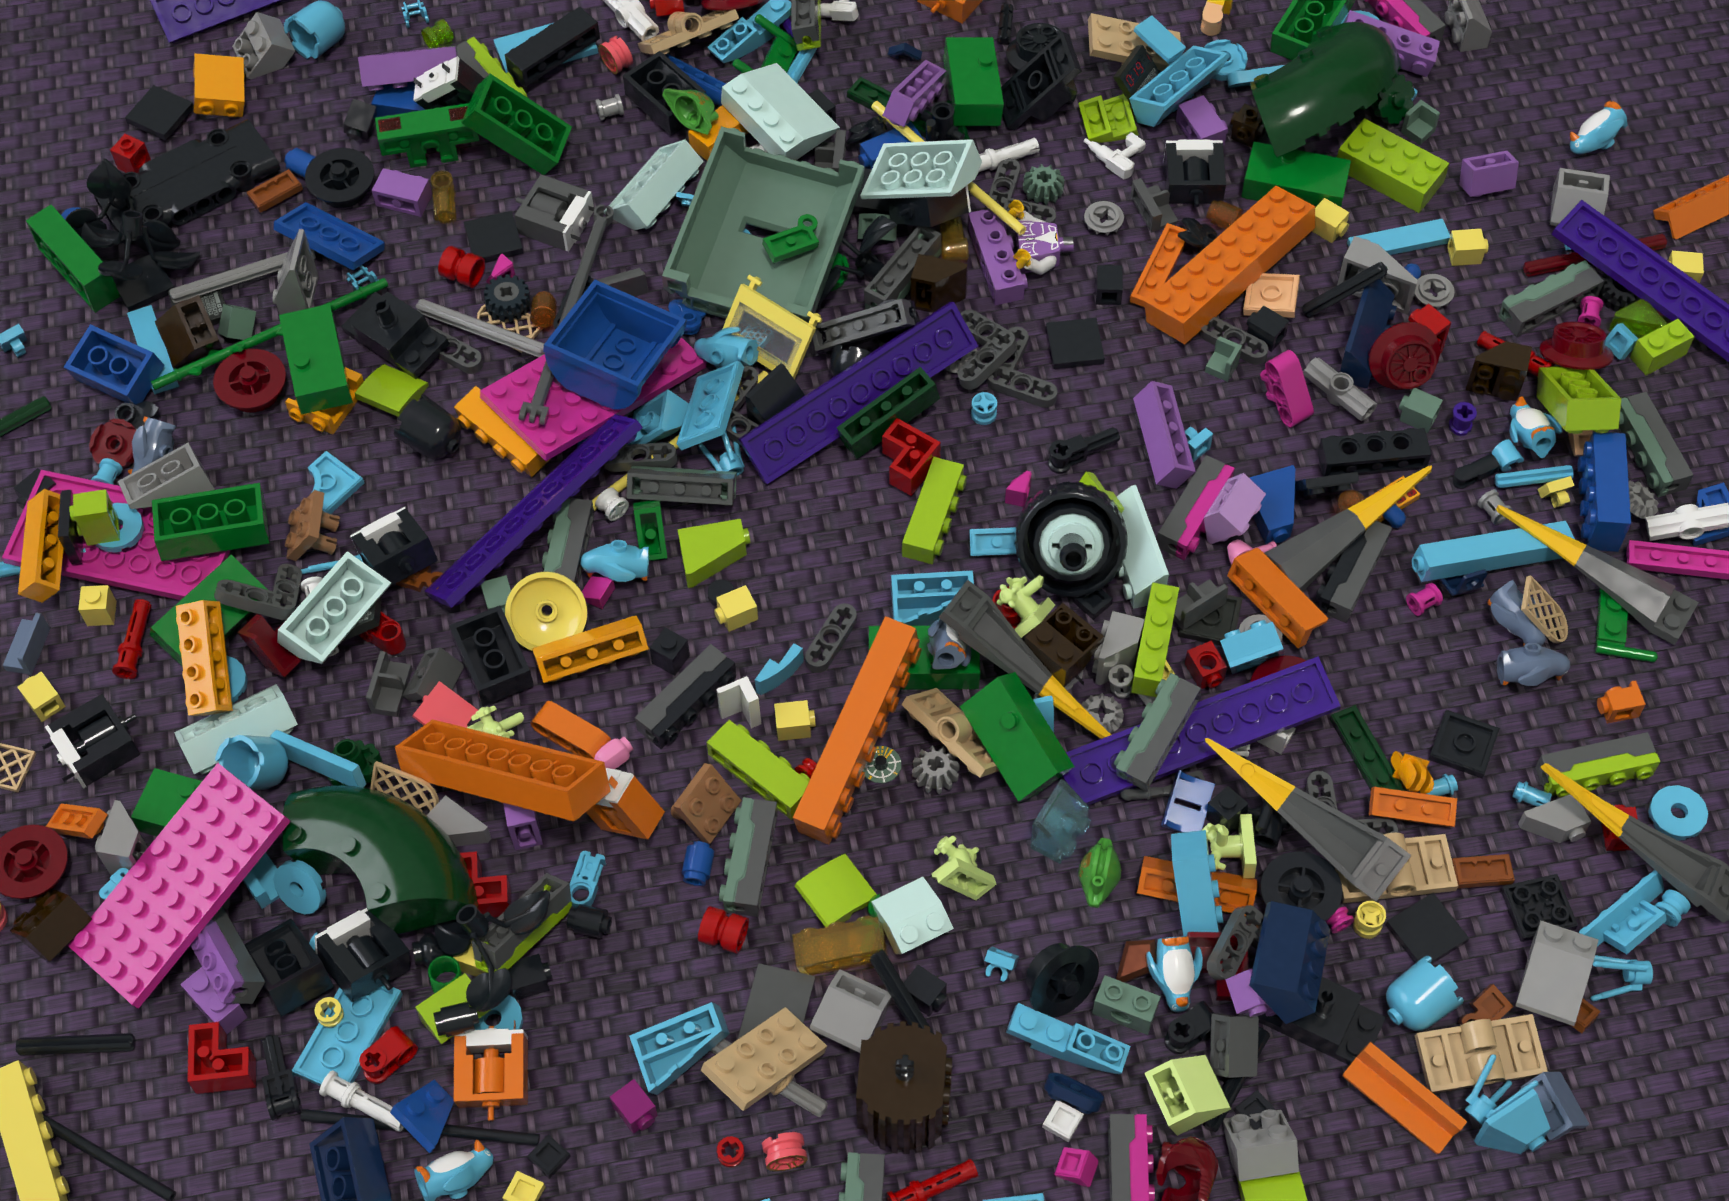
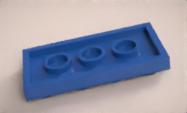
[274,202,385,270]

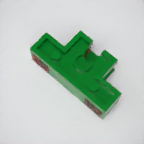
[375,103,479,168]

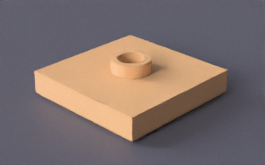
[1243,273,1300,318]

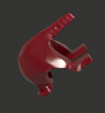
[1156,1136,1218,1201]

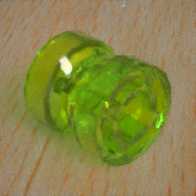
[421,19,454,49]

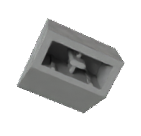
[1444,0,1492,52]
[232,12,295,79]
[1550,168,1610,226]
[1092,611,1145,685]
[95,800,148,877]
[809,969,892,1053]
[1222,1109,1299,1181]

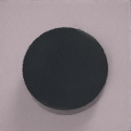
[708,579,734,607]

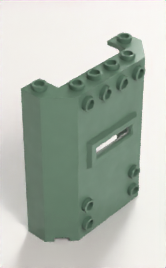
[662,126,864,335]

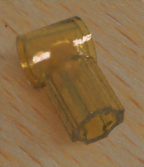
[430,170,456,223]
[940,217,969,261]

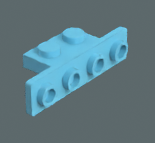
[1579,870,1667,955]

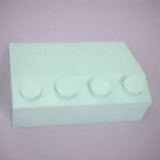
[721,63,840,160]
[860,140,982,199]

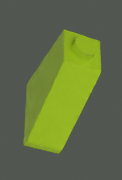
[678,519,750,588]

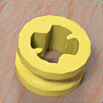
[315,997,344,1027]

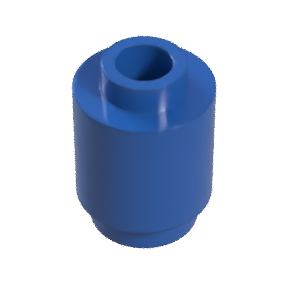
[284,148,315,178]
[682,841,715,886]

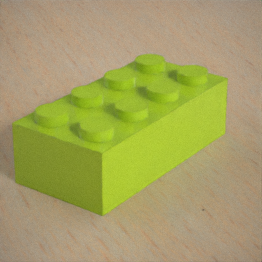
[1337,118,1449,213]
[1536,367,1621,434]

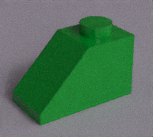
[633,500,667,561]

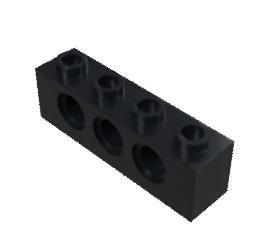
[1317,428,1431,477]

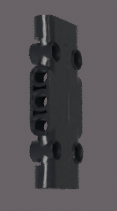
[94,119,281,246]

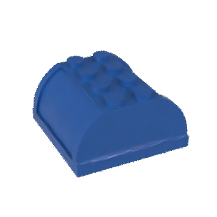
[543,279,687,410]

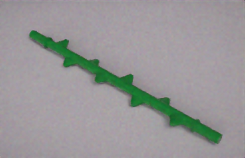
[150,278,389,390]

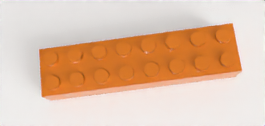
[1144,186,1315,344]
[793,616,921,845]
[395,719,611,821]

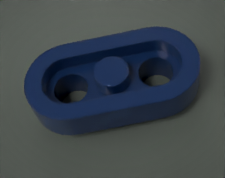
[1044,1073,1104,1114]

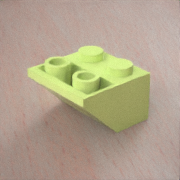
[1145,1055,1231,1136]

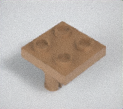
[285,490,340,561]
[671,763,742,844]

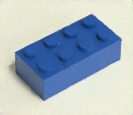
[1577,431,1631,552]

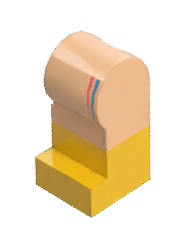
[1201,0,1233,36]

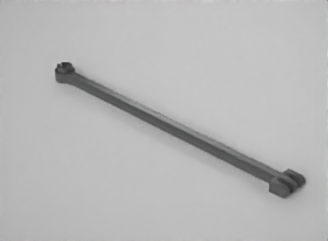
[519,204,614,426]

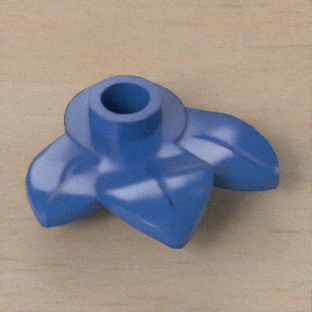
[668,299,707,335]

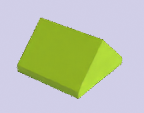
[415,973,491,1044]

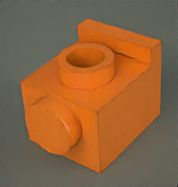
[1597,680,1646,723]

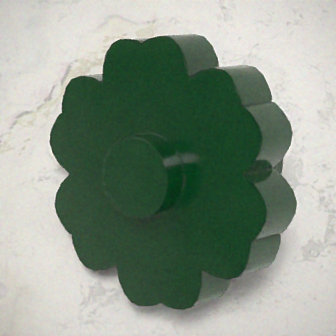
[1372,74,1415,124]
[326,739,382,786]

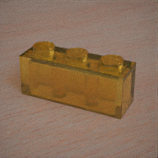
[792,916,887,975]

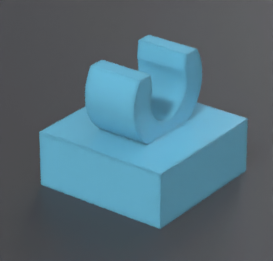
[1605,323,1638,360]
[0,324,27,358]
[1185,427,1213,462]
[984,947,1019,982]

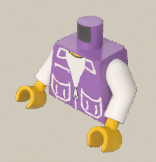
[1008,200,1074,275]

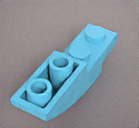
[707,0,791,63]
[1006,1003,1131,1074]

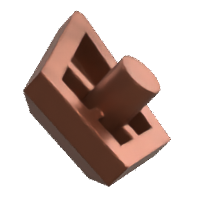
[1116,940,1157,983]

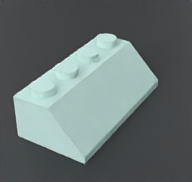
[604,139,704,230]
[1116,485,1169,609]
[277,551,391,664]
[174,684,298,774]

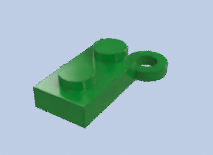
[762,214,819,263]

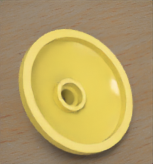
[505,571,587,651]

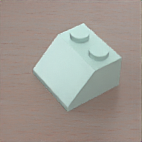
[871,877,954,954]

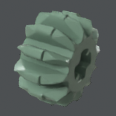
[1023,164,1065,205]

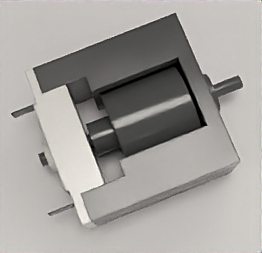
[514,174,594,252]

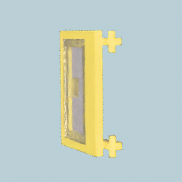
[722,275,822,380]

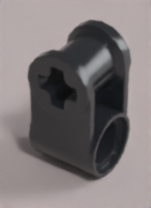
[1165,1001,1215,1054]

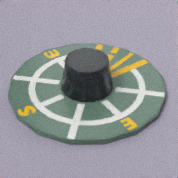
[863,746,901,783]

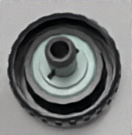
[1015,481,1128,597]

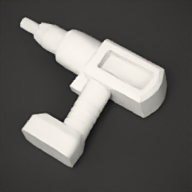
[821,0,859,21]
[1084,132,1146,180]

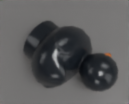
[412,933,445,968]

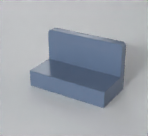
[3,613,50,675]
[1520,1072,1589,1141]

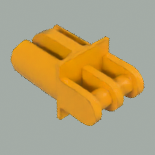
[1391,751,1434,794]

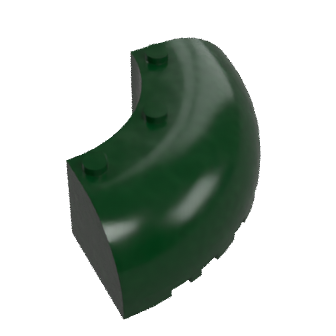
[1250,22,1402,157]
[283,785,478,934]

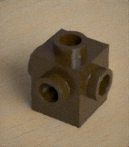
[1230,103,1266,148]

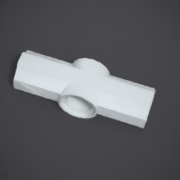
[603,0,659,41]
[1645,503,1729,541]

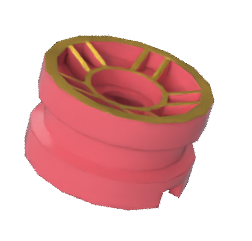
[598,35,633,74]
[762,1132,808,1171]

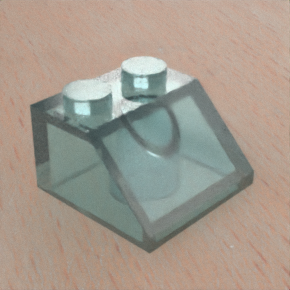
[1030,779,1091,864]

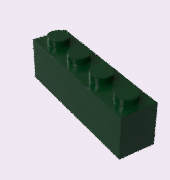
[836,367,940,459]

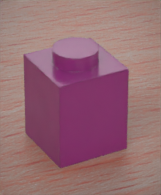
[610,1079,658,1134]

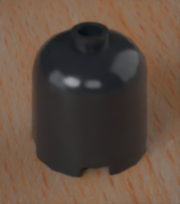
[394,394,461,460]

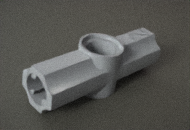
[1303,357,1377,421]

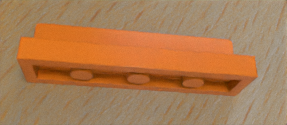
[1653,175,1729,239]
[1227,548,1328,648]
[1137,856,1257,916]
[1343,1042,1467,1154]

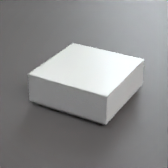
[1042,1101,1084,1142]

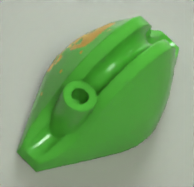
[662,88,719,135]
[1079,838,1122,908]

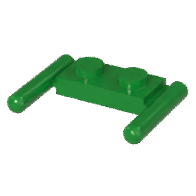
[732,14,797,73]
[1595,588,1658,662]

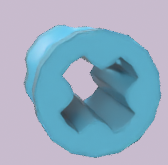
[91,458,123,485]

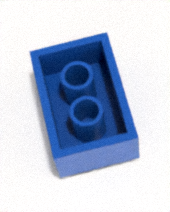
[64,324,165,405]

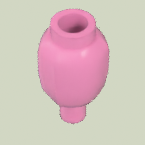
[594,736,633,769]

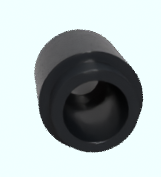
[567,904,612,938]
[433,1001,480,1037]

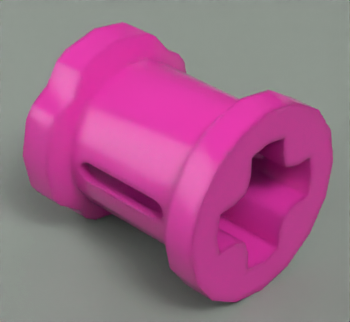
[1577,296,1603,327]
[1406,583,1443,616]

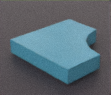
[307,451,364,514]

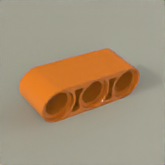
[530,701,611,759]

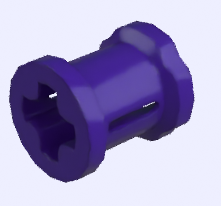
[1448,402,1477,436]

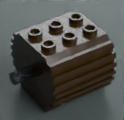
[856,1021,953,1154]

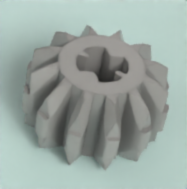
[912,745,960,795]

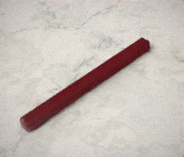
[1523,234,1667,277]

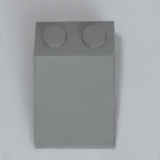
[272,229,319,314]
[1337,236,1418,315]
[118,443,215,509]
[1515,921,1598,1026]

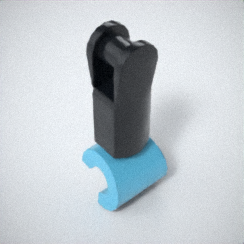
[1452,439,1524,489]

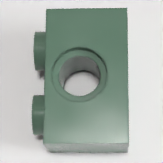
[1092,975,1161,1035]

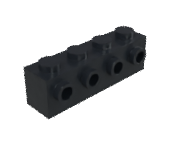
[505,7,600,87]

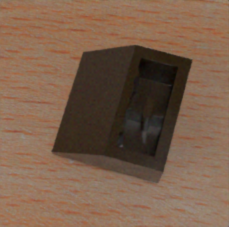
[911,254,968,313]
[155,295,223,368]
[1465,341,1532,401]
[1025,603,1104,687]
[10,889,92,962]

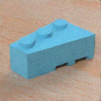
[891,570,974,626]
[1171,830,1224,936]
[629,1002,730,1095]

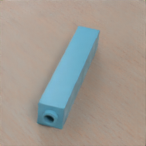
[1412,521,1575,582]

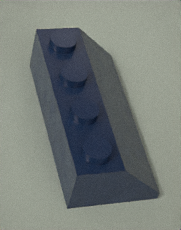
[1340,279,1397,389]
[1249,901,1330,1024]
[309,1117,392,1201]

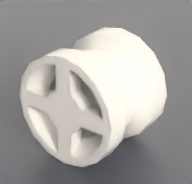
[595,488,629,521]

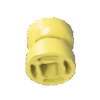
[1353,901,1386,939]

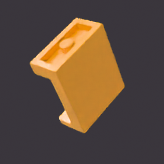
[193,53,245,117]
[285,367,364,435]

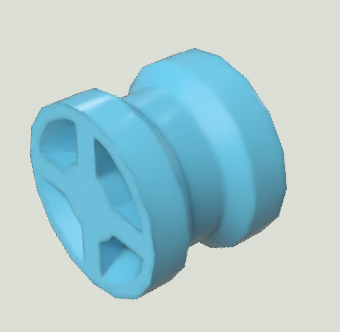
[971,392,997,425]
[1655,890,1691,927]

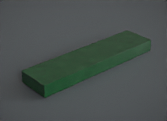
[847,77,931,138]
[1330,705,1406,791]

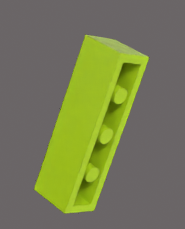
[902,457,967,565]
[1131,582,1179,697]
[707,720,810,820]

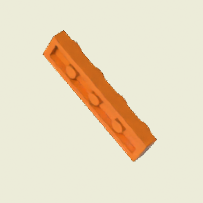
[1130,223,1187,307]

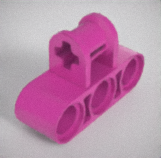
[1260,350,1314,428]

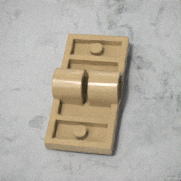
[637,9,739,56]
[1088,13,1181,71]
[901,688,999,778]
[1335,833,1458,903]
[701,1007,827,1111]
[1414,1014,1548,1094]

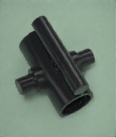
[920,102,965,142]
[1248,799,1292,849]

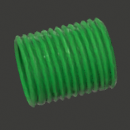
[428,955,462,993]

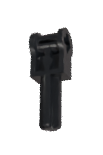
[1048,427,1120,474]
[262,1035,302,1121]

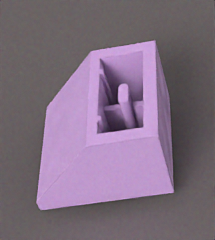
[1204,473,1266,544]

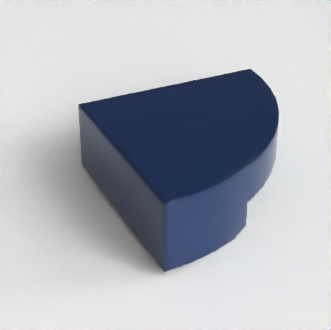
[888,43,922,61]

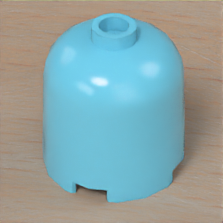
[284,0,345,59]
[215,735,288,790]
[1386,956,1464,1031]

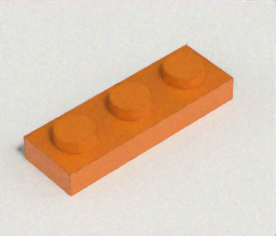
[1369,787,1457,827]
[46,803,108,839]

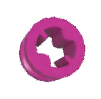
[1326,907,1355,933]

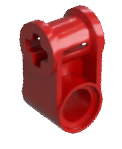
[359,611,407,655]
[359,1026,418,1084]

